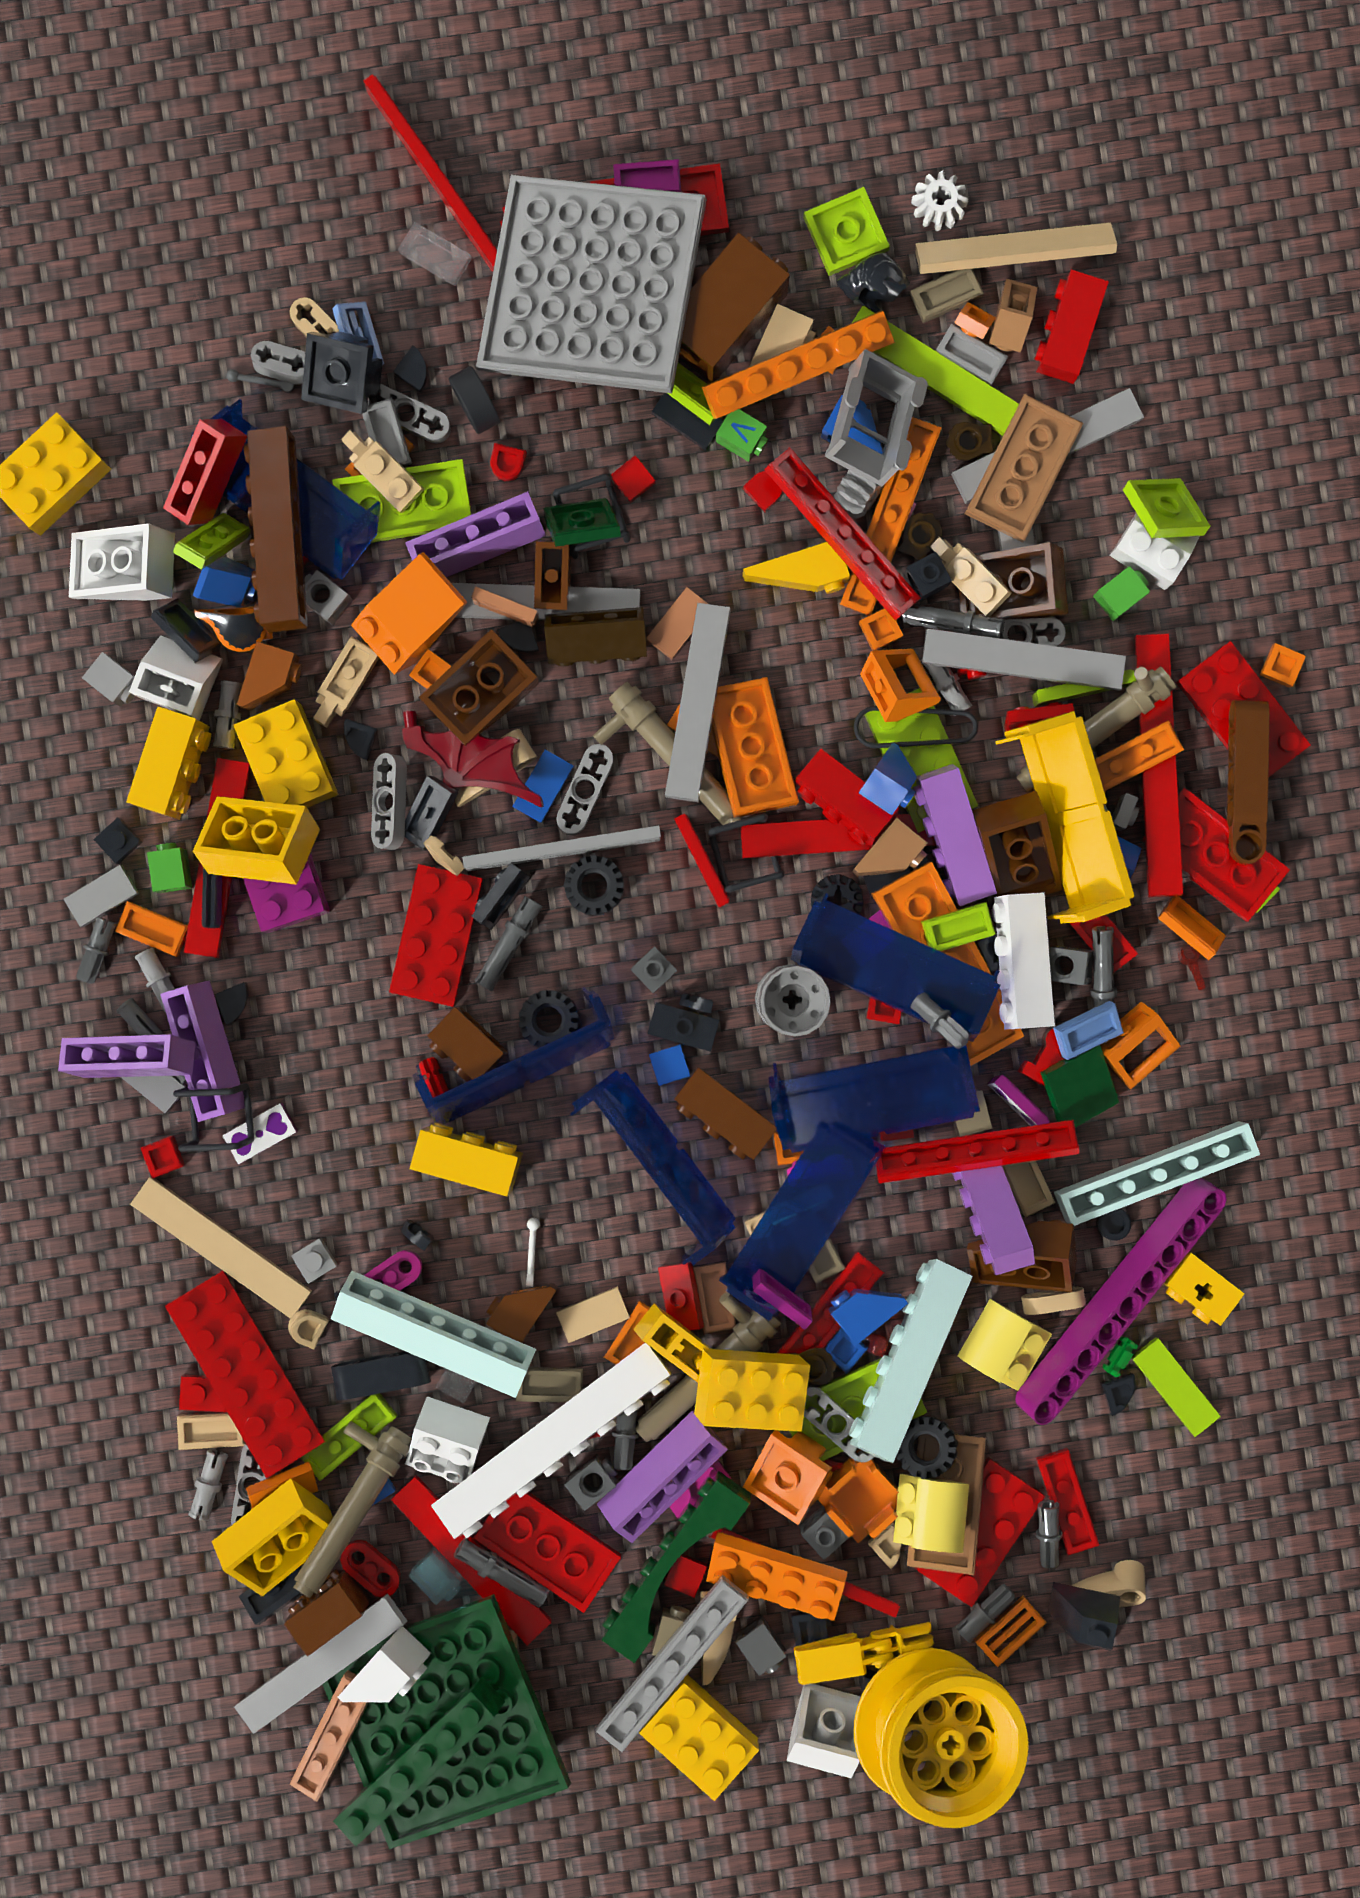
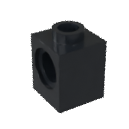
[903,552,952,603]

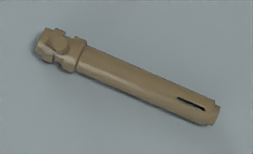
[1016,666,1176,793]
[593,681,744,825]
[635,1292,782,1442]
[293,1421,412,1598]

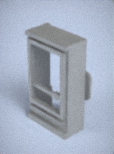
[825,349,928,487]

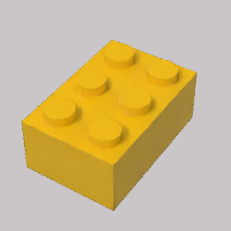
[0,412,112,536]
[233,699,339,808]
[126,706,211,820]
[193,796,320,884]
[409,1123,523,1196]
[694,1348,810,1432]
[212,1478,333,1596]
[639,1674,759,1801]

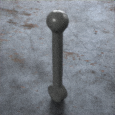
[226,369,294,393]

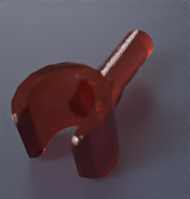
[1178,946,1206,990]
[865,1333,888,1357]

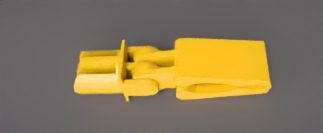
[794,1622,934,1685]

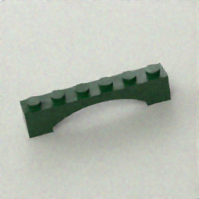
[601,1471,751,1663]
[333,1676,505,1847]

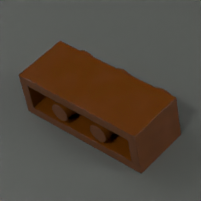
[674,1067,778,1160]

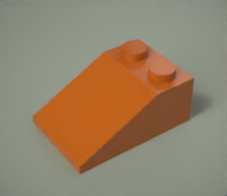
[351,552,467,675]

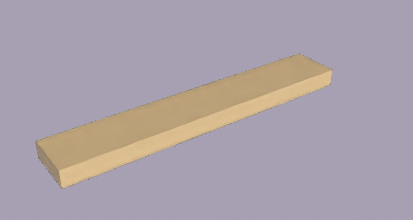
[915,222,1117,274]
[130,1177,312,1319]

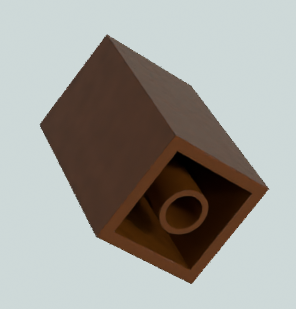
[679,232,790,383]

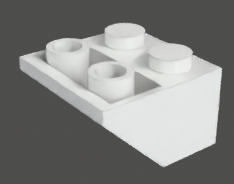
[129,635,223,721]
[405,1397,490,1483]

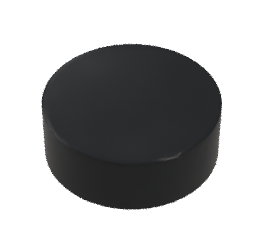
[1096,1209,1131,1241]

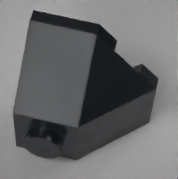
[1048,1582,1120,1651]

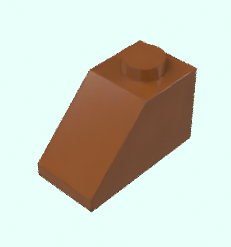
[237,642,302,711]

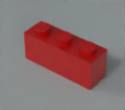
[1034,269,1109,384]
[163,419,247,525]
[795,749,899,847]

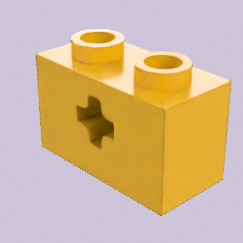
[1164,1252,1245,1326]

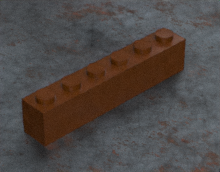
[244,426,308,633]

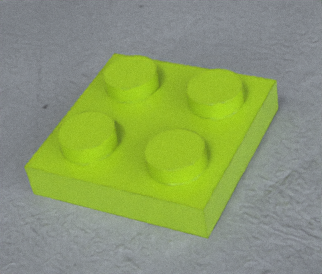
[803,187,890,276]
[1123,478,1211,538]

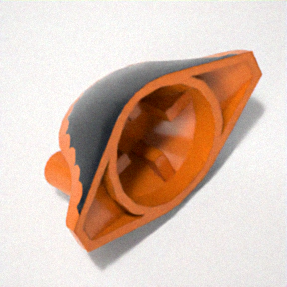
[194,606,273,652]

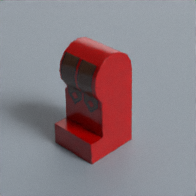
[1017,1026,1064,1087]

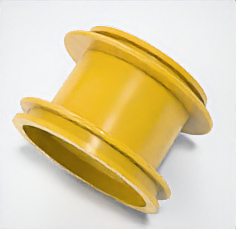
[854,1648,1028,1828]

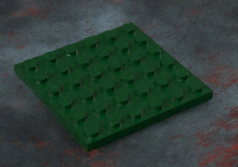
[322,1594,571,1849]

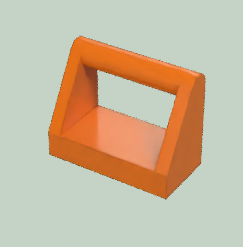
[860,649,941,722]
[1100,1002,1181,1089]

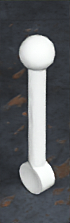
[526,1218,540,1287]

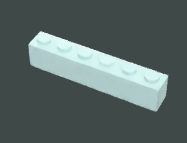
[1054,1121,1260,1226]
[849,1259,973,1463]
[331,1271,536,1398]

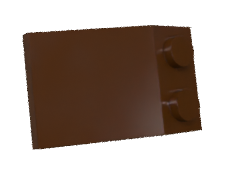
[959,542,1069,620]
[419,629,539,746]
[972,791,1064,897]
[967,1220,1077,1292]

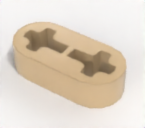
[290,297,339,338]
[1021,1287,1086,1315]

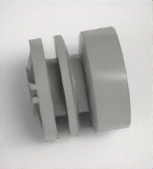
[755,964,831,1037]

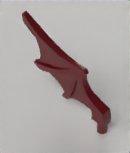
[402,711,544,808]

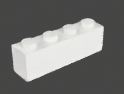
[992,893,1055,1030]

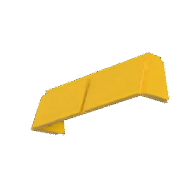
[995,711,1135,924]

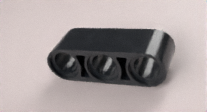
[331,1351,431,1400]

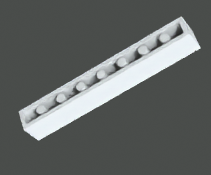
[431,1343,673,1539]

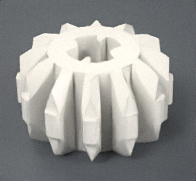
[911,170,968,231]

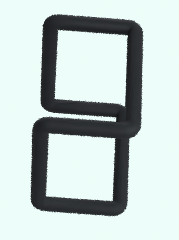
[553,473,630,559]
[708,814,785,894]
[173,1083,254,1152]

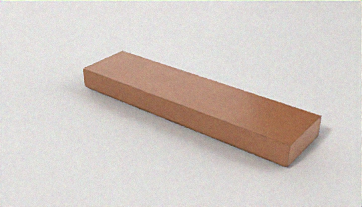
[290,1670,369,1802]

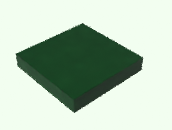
[543,498,621,547]
[1040,1045,1120,1128]

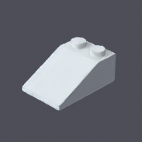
[69,524,175,601]

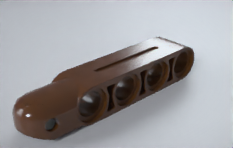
[1227,700,1269,865]

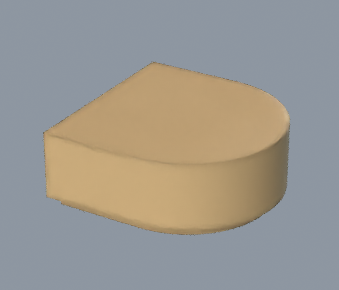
[288,1309,329,1349]

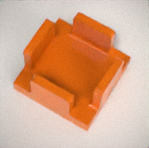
[743,1430,833,1525]
[818,1449,899,1543]

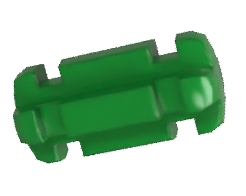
[1102,1336,1138,1377]

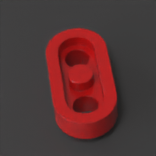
[340,1540,401,1598]

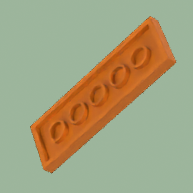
[871,862,1024,1068]

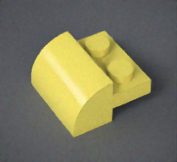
[958,1299,1052,1391]
[893,1474,969,1553]

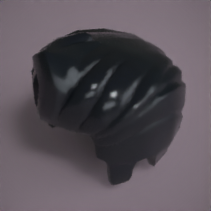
[836,252,910,313]

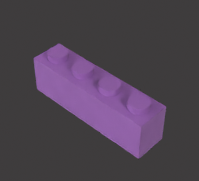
[405,492,546,577]
[913,764,997,906]
[160,980,245,1122]
[58,1034,195,1078]
[952,1166,1035,1275]
[597,1411,728,1543]

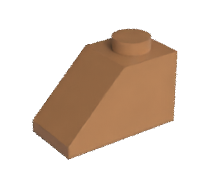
[989,279,1038,352]
[853,818,927,876]

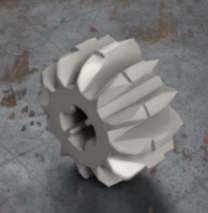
[834,470,884,519]

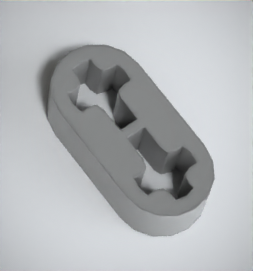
[251,341,305,385]

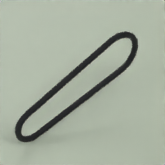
[854,706,978,748]

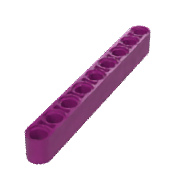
[1015,1177,1227,1425]

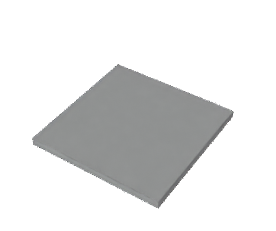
[476,175,706,394]

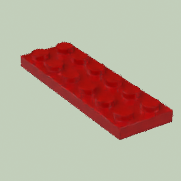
[165,1271,326,1479]

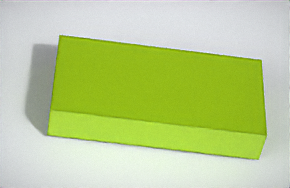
[921,902,996,954]

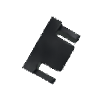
[301,332,383,414]

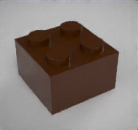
[427,1007,508,1083]
[284,1569,372,1657]

